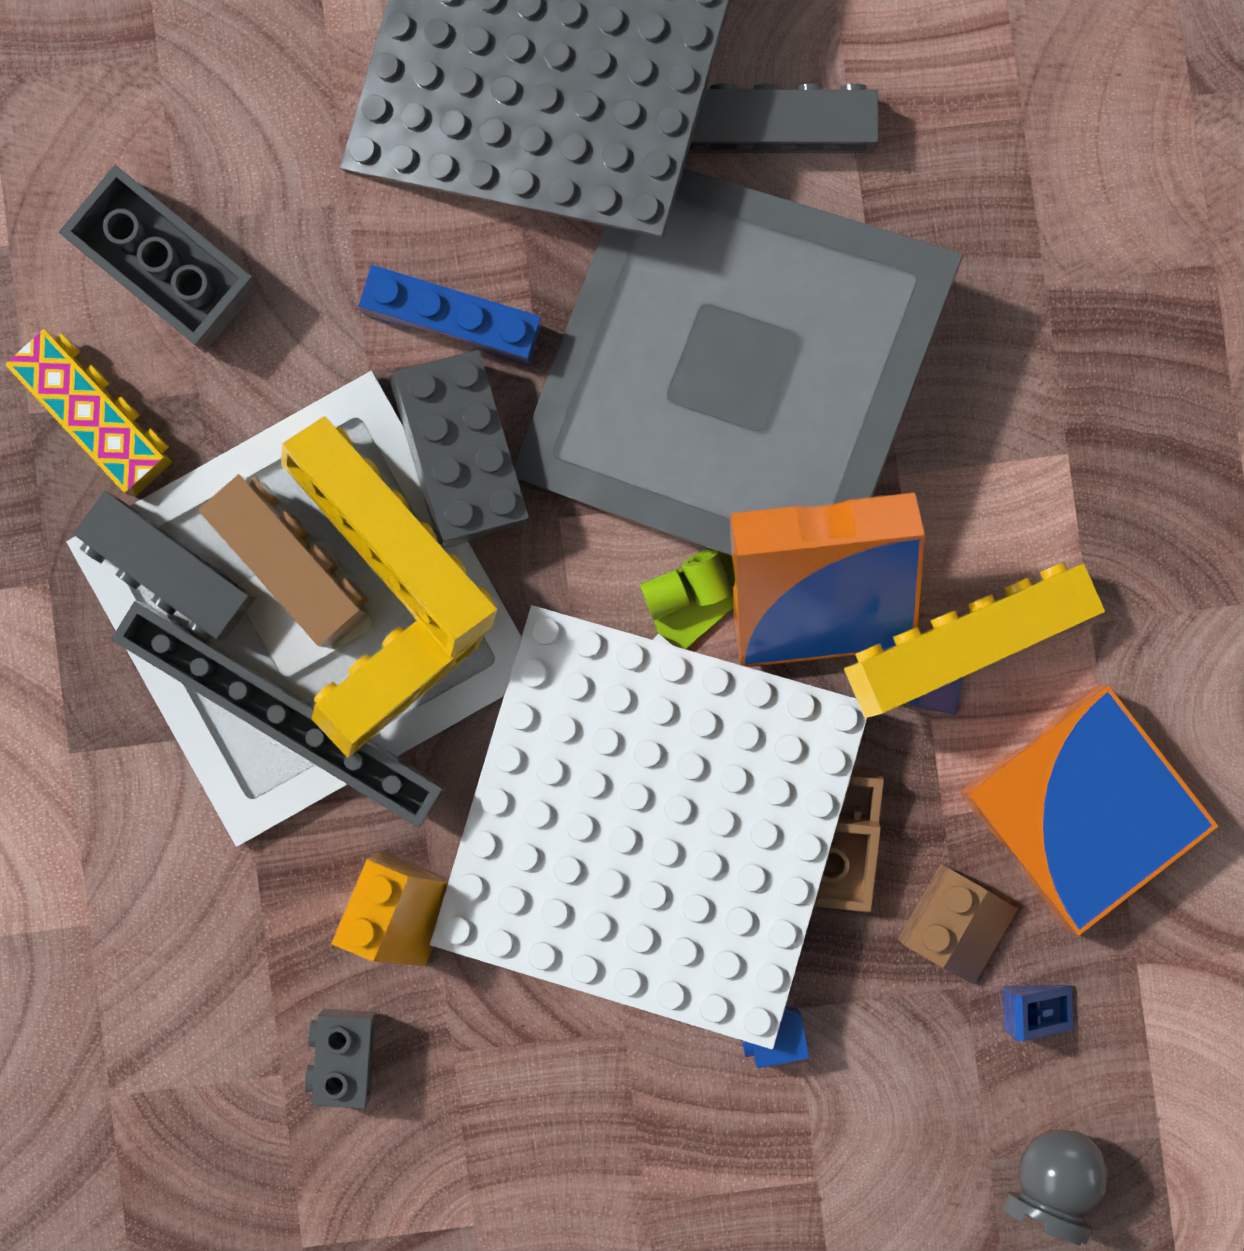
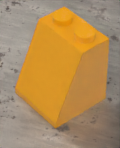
[331,851,449,966]

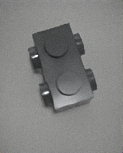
[305,1009,377,1109]

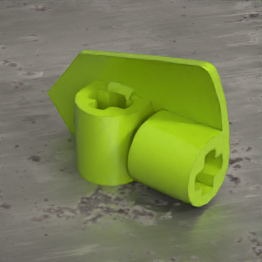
[639,548,736,649]

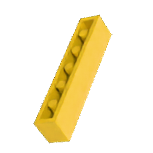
[281,416,497,658]
[844,562,1105,718]

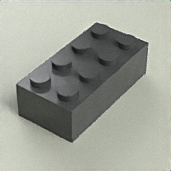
[58,165,260,353]
[391,350,529,549]

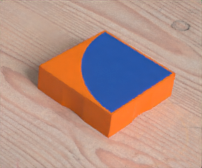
[730,493,925,667]
[960,685,1219,936]

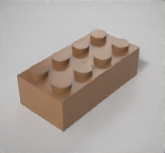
[198,474,370,649]

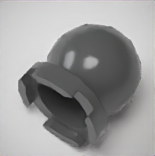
[1002,1130,1109,1246]

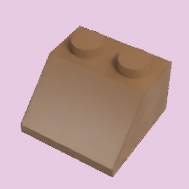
[898,864,1018,985]

